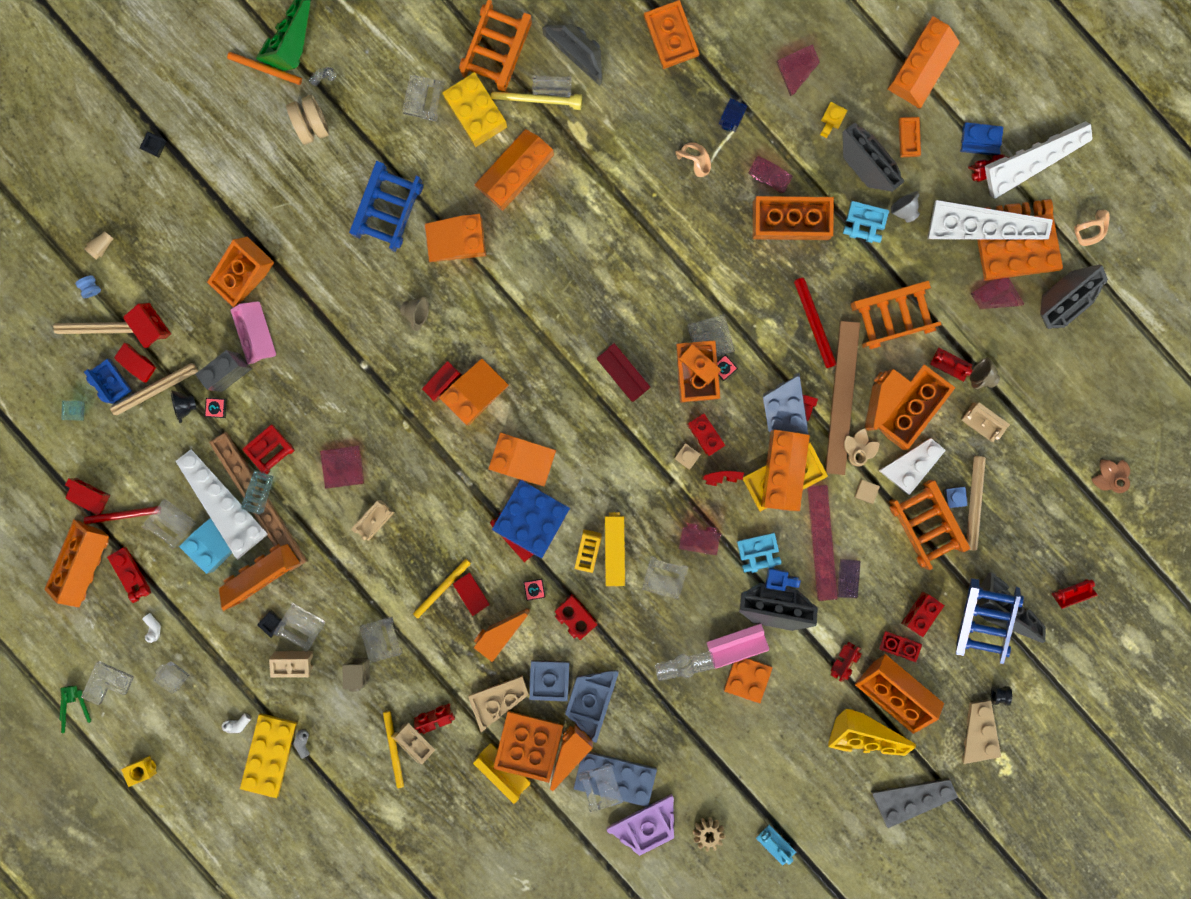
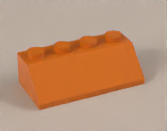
[887,16,960,109]
[475,129,554,211]
[878,364,955,450]
[761,430,810,511]
[44,519,109,607]
[219,544,300,611]
[855,654,944,734]

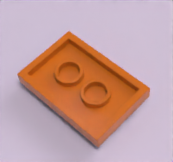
[643,0,699,69]

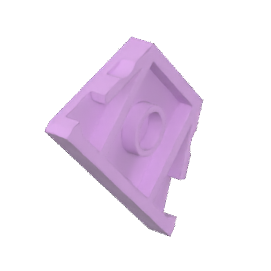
[606,794,674,856]

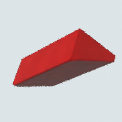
[453,572,490,616]

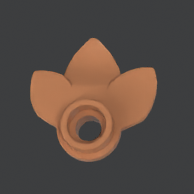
[1092,460,1130,493]

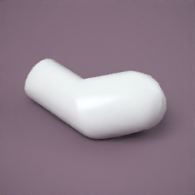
[143,613,161,643]
[222,713,252,733]

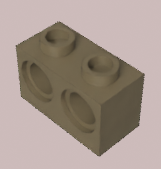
[342,658,370,692]

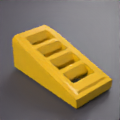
[574,529,602,573]

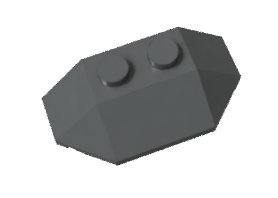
[542,24,602,86]
[842,123,904,192]
[1040,264,1108,329]
[739,583,818,631]

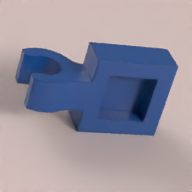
[765,568,801,591]

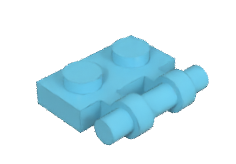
[843,201,889,243]
[737,532,781,573]

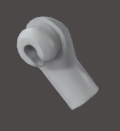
[293,730,310,759]

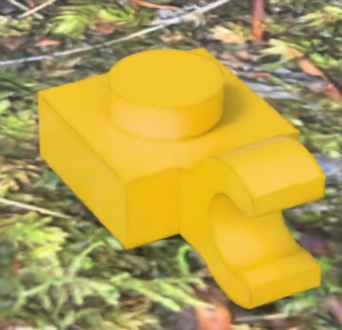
[820,102,848,138]

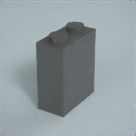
[195,350,252,392]

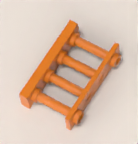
[459,0,532,92]
[851,281,941,350]
[889,480,971,570]

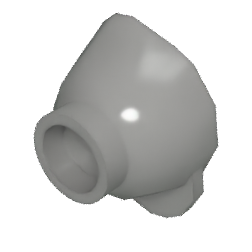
[891,191,920,223]

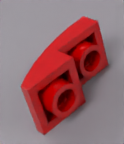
[114,343,156,383]
[702,471,744,486]
[879,631,922,662]

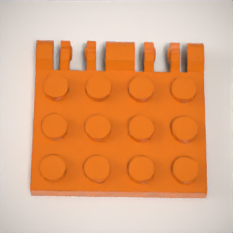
[977,199,1063,281]

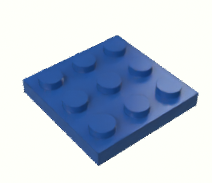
[491,480,570,559]

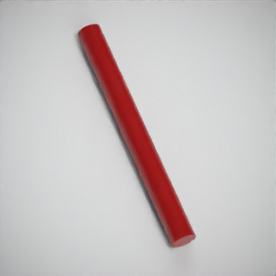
[84,506,162,524]

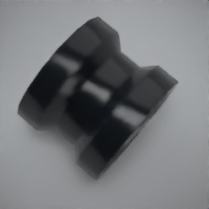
[990,685,1012,706]

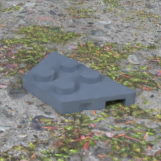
[763,373,809,435]
[565,670,619,743]

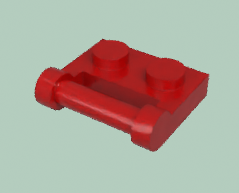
[242,424,295,475]

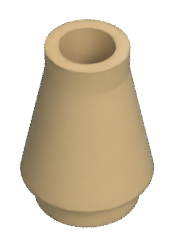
[84,231,113,260]

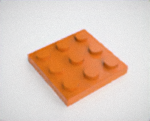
[493,711,563,783]

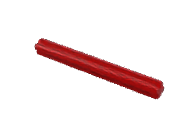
[794,277,836,368]

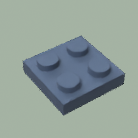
[529,660,569,701]

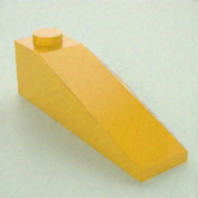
[828,709,916,756]

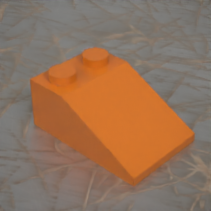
[425,214,486,262]
[207,237,274,308]
[676,341,721,403]
[439,359,509,426]
[865,369,912,431]
[489,433,556,487]
[474,608,530,662]
[550,724,593,791]

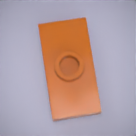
[899,117,921,158]
[679,344,722,385]

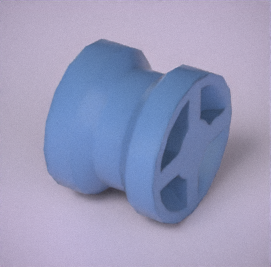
[75,276,101,298]

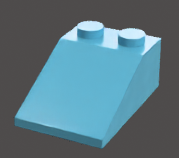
[179,518,232,574]

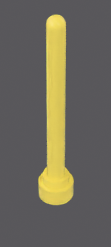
[491,91,582,110]

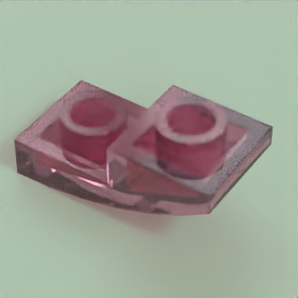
[748,156,793,193]

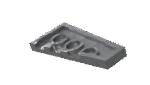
[871,778,958,828]

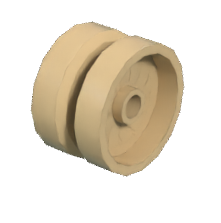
[286,94,330,145]

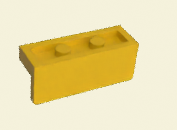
[473,743,531,804]

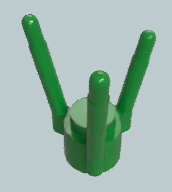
[59,686,91,734]

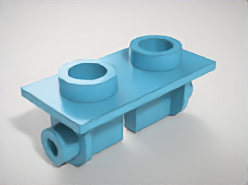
[756,825,796,865]

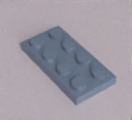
[574,752,657,807]

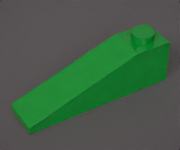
[256,0,311,71]

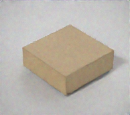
[854,479,880,504]

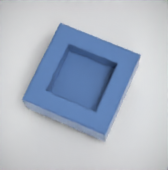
[944,487,968,508]

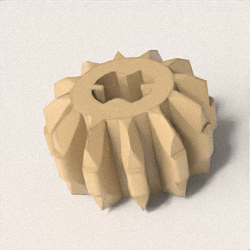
[692,817,725,852]

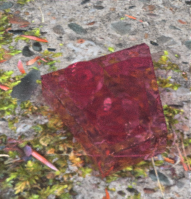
[776,44,820,96]
[971,277,1024,310]

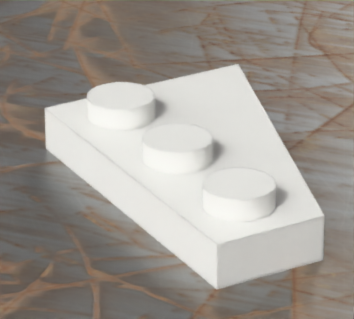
[878,438,946,495]

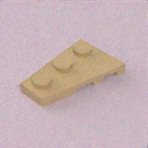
[468,675,529,732]
[962,699,1001,764]

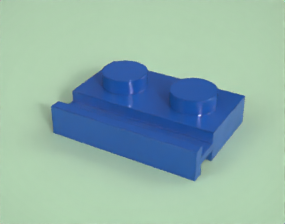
[960,122,1003,156]

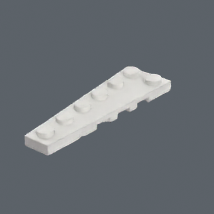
[985,122,1092,199]
[927,200,1053,239]
[176,449,268,560]

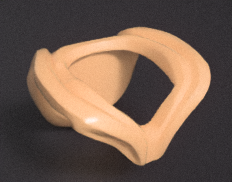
[676,142,711,177]
[1074,209,1110,246]

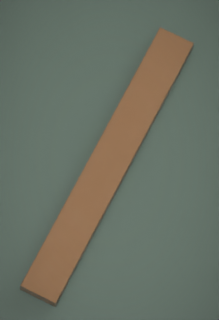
[825,321,860,475]
[209,432,307,572]

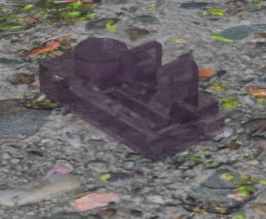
[837,559,861,599]

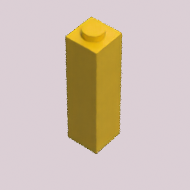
[605,512,625,586]

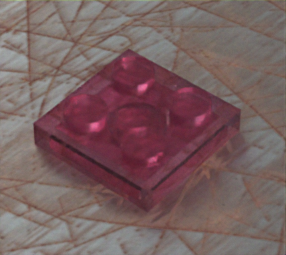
[320,446,365,489]

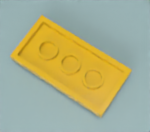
[743,443,828,512]
[240,713,298,798]

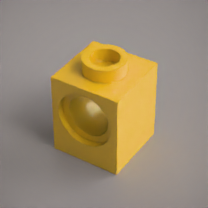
[121,756,157,787]

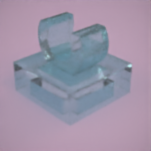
[61,401,85,421]

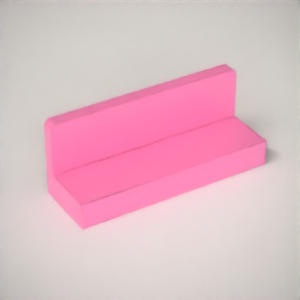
[231,302,276,364]
[707,624,769,669]

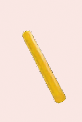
[413,559,471,618]
[383,711,404,788]

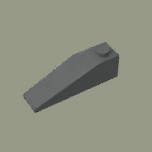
[976,572,1046,643]

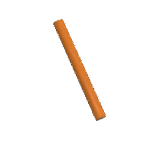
[227,52,302,85]

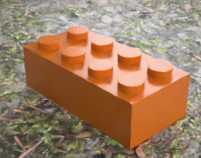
[753,196,834,240]

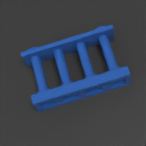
[349,161,424,252]
[956,578,1024,664]

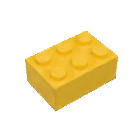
[442,72,507,148]

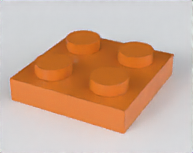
[723,658,773,704]

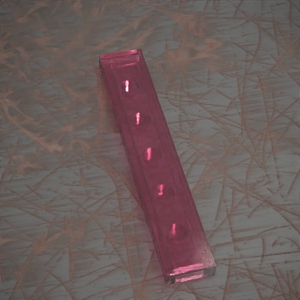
[807,485,838,601]

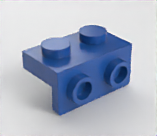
[84,359,132,404]

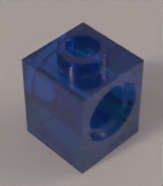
[719,98,748,132]

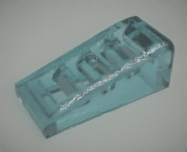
[241,470,274,514]

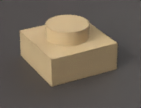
[674,443,701,470]

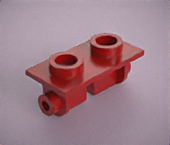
[968,154,1010,182]
[930,347,973,382]
[1052,579,1098,609]
[830,641,862,682]
[414,703,455,734]

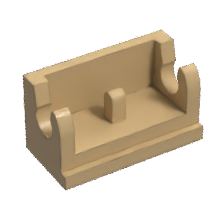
[961,402,1010,442]
[351,500,395,541]
[269,651,313,678]
[391,723,435,765]

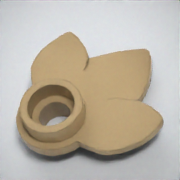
[844,429,880,467]

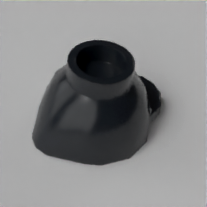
[171,390,196,423]

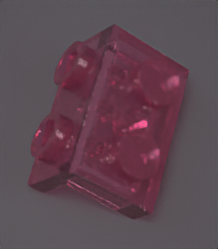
[679,523,722,555]

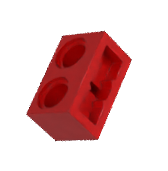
[686,413,726,456]
[901,592,945,637]
[554,594,597,640]

